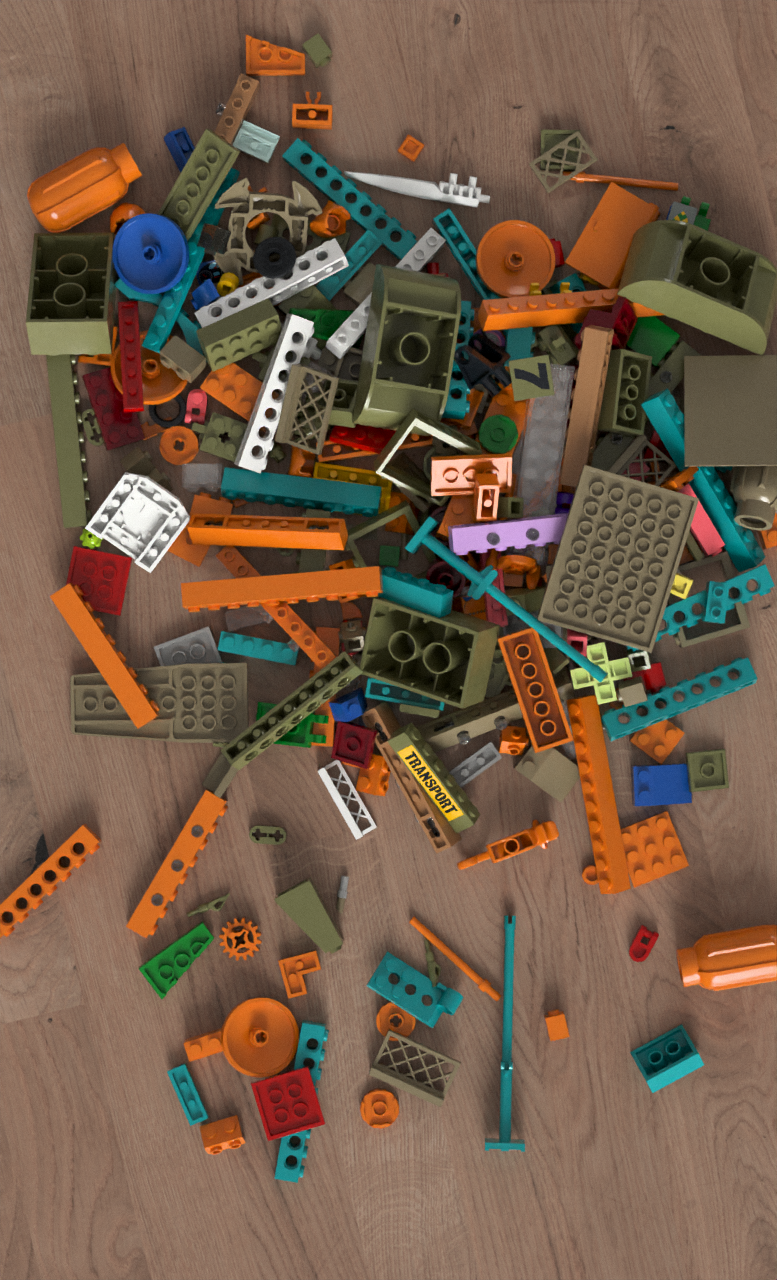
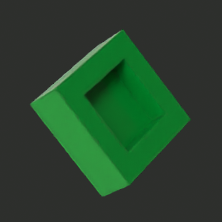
[379,545,400,566]

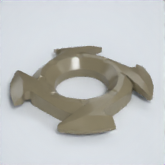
[212,177,323,285]

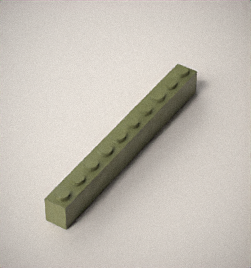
[46,354,92,529]

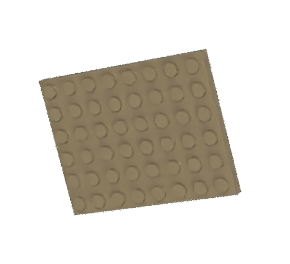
[536,464,699,653]

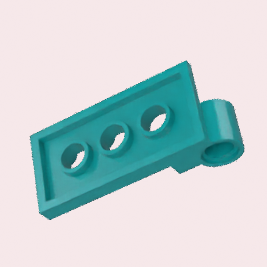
[366,952,464,1028]

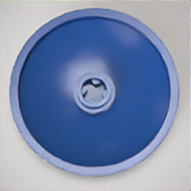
[113,213,189,294]

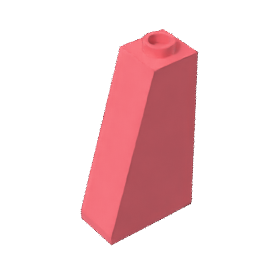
[677,484,725,557]

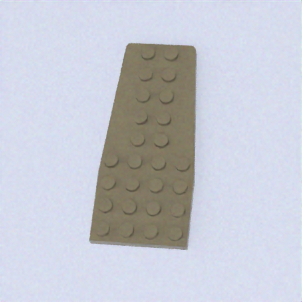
[70,663,249,743]

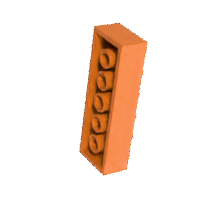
[497,627,574,753]

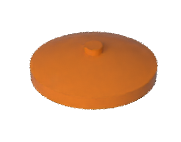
[476,220,555,298]
[111,330,188,405]
[221,997,299,1078]

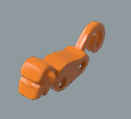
[457,819,559,870]

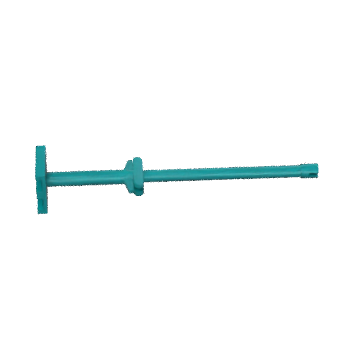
[405,516,608,682]
[485,915,525,1152]

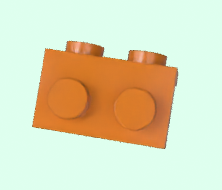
[385,492,420,535]
[356,754,391,796]
[199,1115,246,1155]

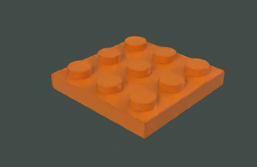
[620,810,689,888]

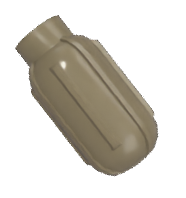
[730,466,777,530]

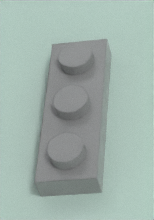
[449,741,502,788]

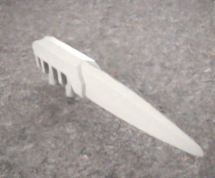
[344,171,490,208]

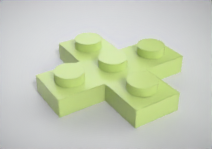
[570,642,632,705]

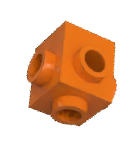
[499,725,529,755]

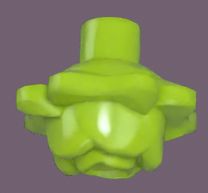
[80,528,104,550]

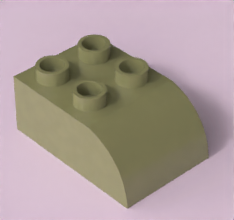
[26,233,116,356]
[360,597,500,709]

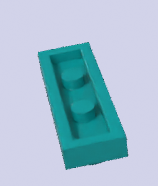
[167,1063,209,1126]

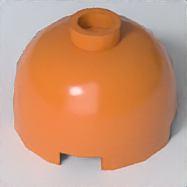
[110,202,146,235]

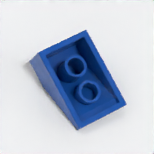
[631,764,692,806]

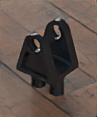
[454,333,512,398]

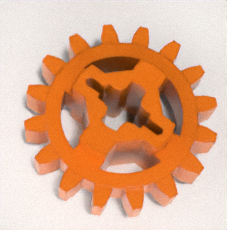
[219,917,262,961]

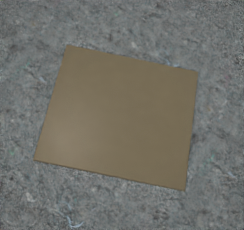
[684,355,777,467]

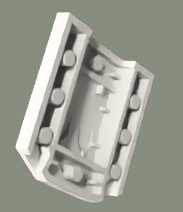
[85,472,190,573]

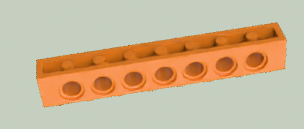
[0,824,101,943]

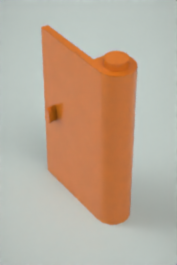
[565,182,661,290]

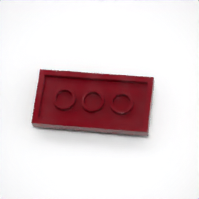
[82,367,145,451]

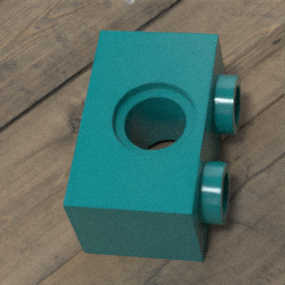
[702,581,730,624]

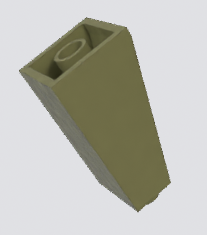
[274,877,344,954]

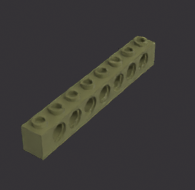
[221,651,363,770]

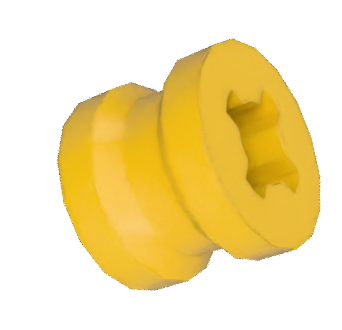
[217,272,239,297]

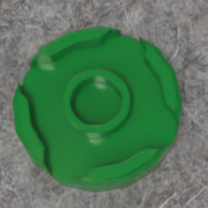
[478,415,518,454]

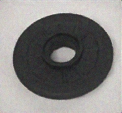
[253,237,296,279]

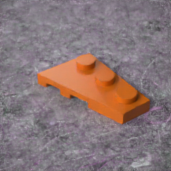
[246,35,305,76]

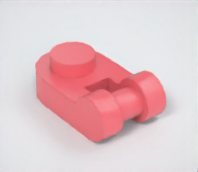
[185,389,208,425]

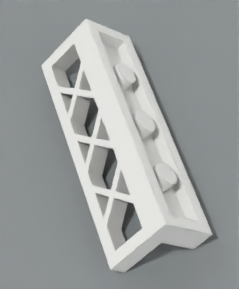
[317,760,377,840]

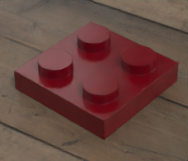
[331,721,377,769]

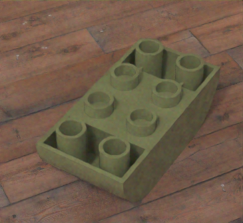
[617,220,777,355]
[352,264,461,436]

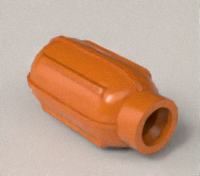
[27,143,142,233]
[676,924,777,991]

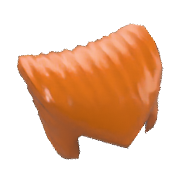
[309,200,351,238]
[287,445,316,478]

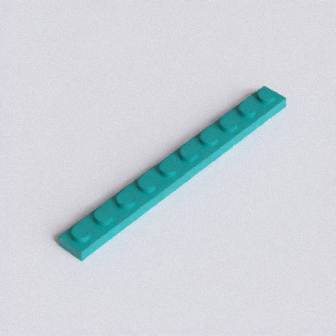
[142,168,240,353]

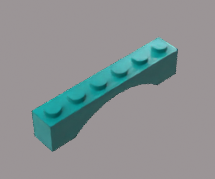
[114,278,207,363]

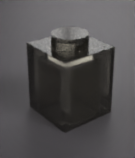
[197,223,231,256]

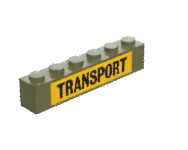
[387,722,481,833]

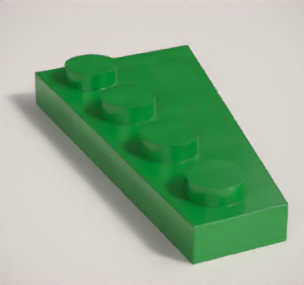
[289,308,363,349]
[139,921,214,999]

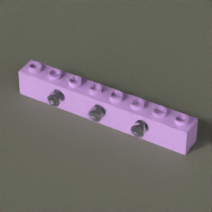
[448,513,568,555]

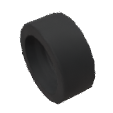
[149,394,187,428]

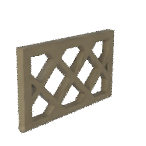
[529,131,598,194]

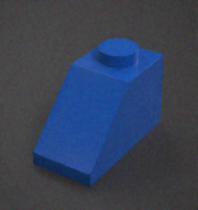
[190,279,220,310]
[329,688,368,722]

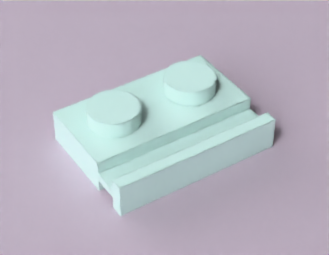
[232,120,280,163]

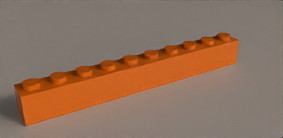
[478,288,664,331]
[181,566,383,612]
[566,695,631,894]

